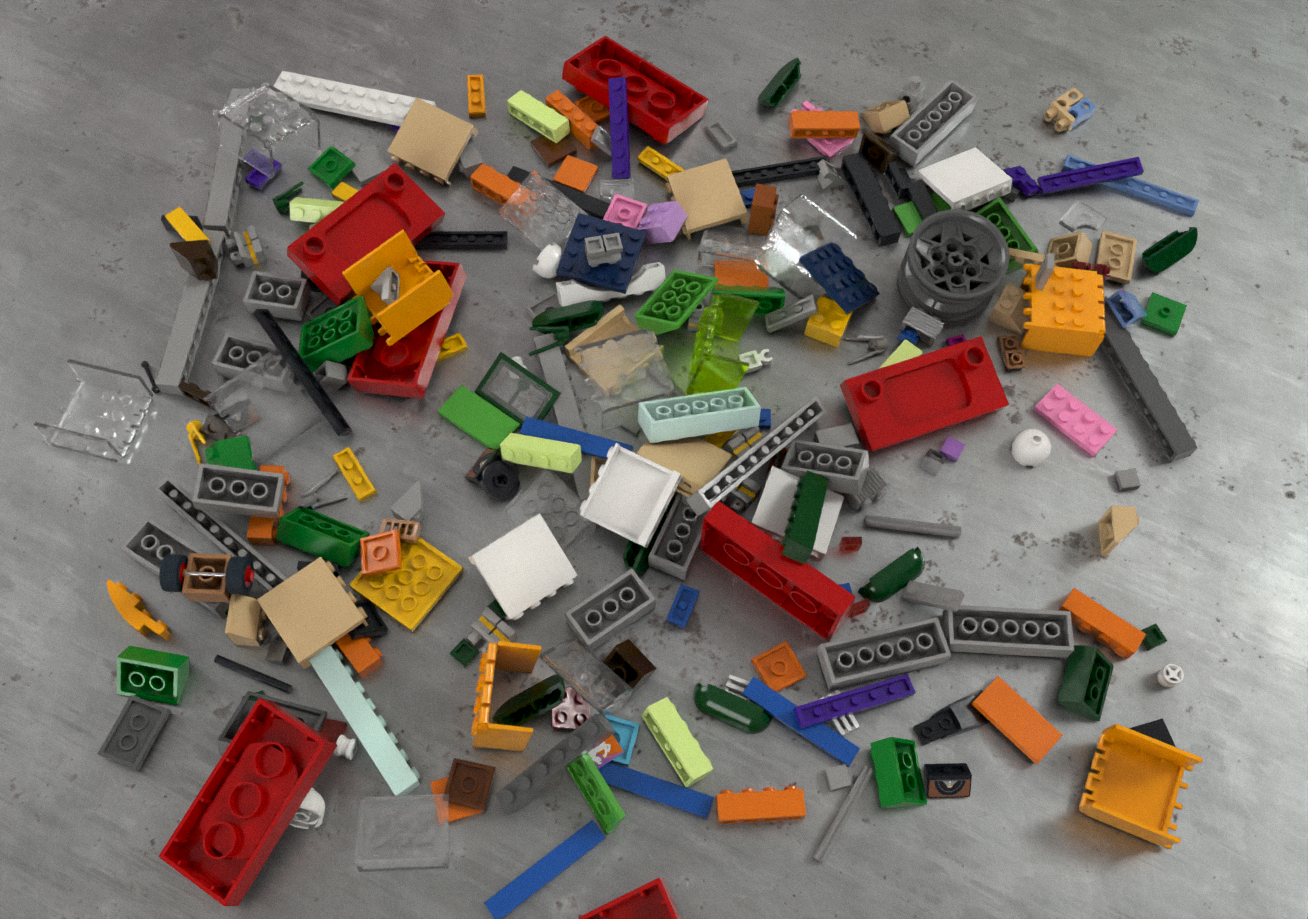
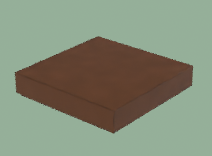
[530,135,577,168]
[442,758,496,812]

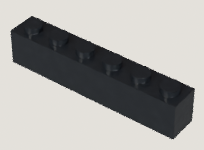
[841,152,902,247]

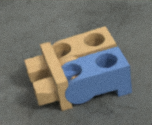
[1044,87,1096,132]

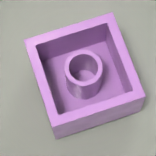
[637,201,688,245]

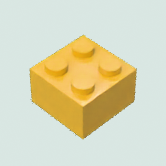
[804,296,853,348]

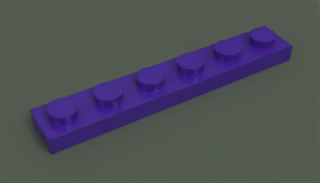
[608,76,631,181]
[1037,157,1144,195]
[793,674,916,729]

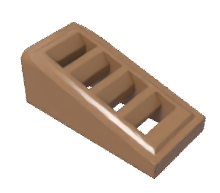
[378,518,422,545]

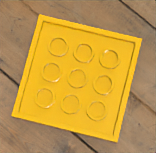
[349,528,464,632]

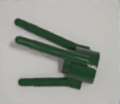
[272,181,304,214]
[529,326,570,356]

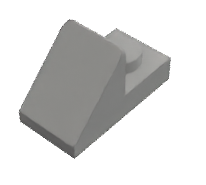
[817,159,847,189]
[371,267,400,306]

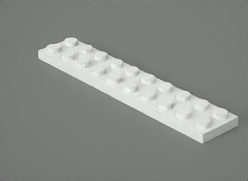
[269,71,436,126]

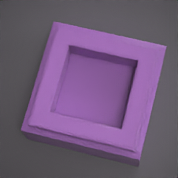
[939,436,965,462]

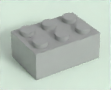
[243,271,311,321]

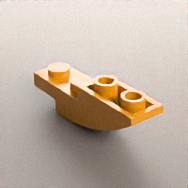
[106,579,172,641]

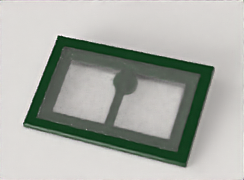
[475,352,561,426]

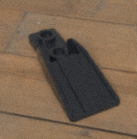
[913,690,991,746]

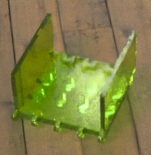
[686,292,759,395]

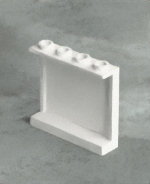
[917,147,1012,210]
[580,443,682,548]
[751,466,844,562]
[468,514,578,621]

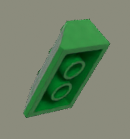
[205,435,256,470]
[117,645,189,705]
[870,737,927,809]

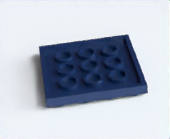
[556,213,646,294]
[798,242,880,314]

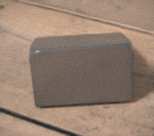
[1002,185,1020,202]
[920,448,947,475]
[265,640,291,665]

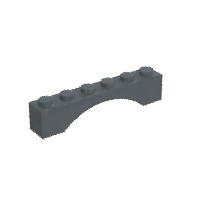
[495,714,616,813]

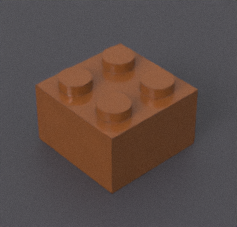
[747,183,779,236]

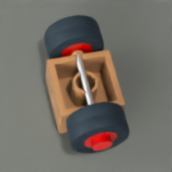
[159,553,254,603]

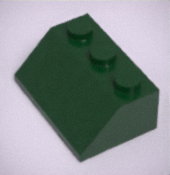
[1057,645,1114,722]

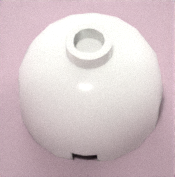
[532,242,564,279]
[1011,429,1051,467]
[289,788,325,829]

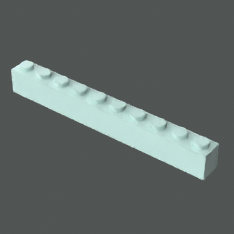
[309,646,421,800]

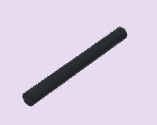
[214,655,292,693]

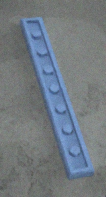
[1062,155,1199,216]

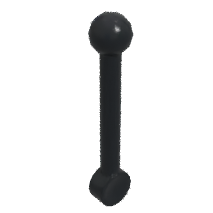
[141,361,160,394]

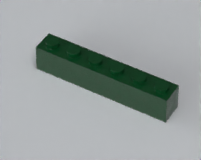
[781,470,829,564]

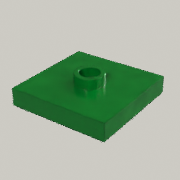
[308,145,356,189]
[1141,292,1187,336]

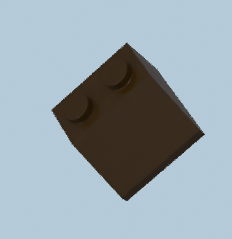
[858,131,899,175]
[170,239,218,281]
[595,639,657,703]

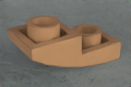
[997,334,1026,370]

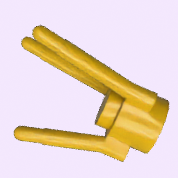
[186,420,206,466]

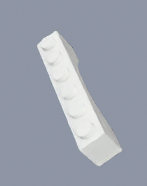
[556,262,666,307]

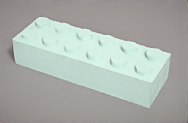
[638,387,761,443]

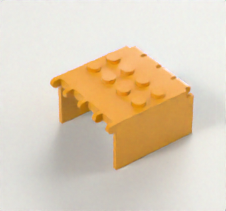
[342,229,453,346]
[1019,264,1106,357]
[471,641,542,752]
[1079,724,1203,849]

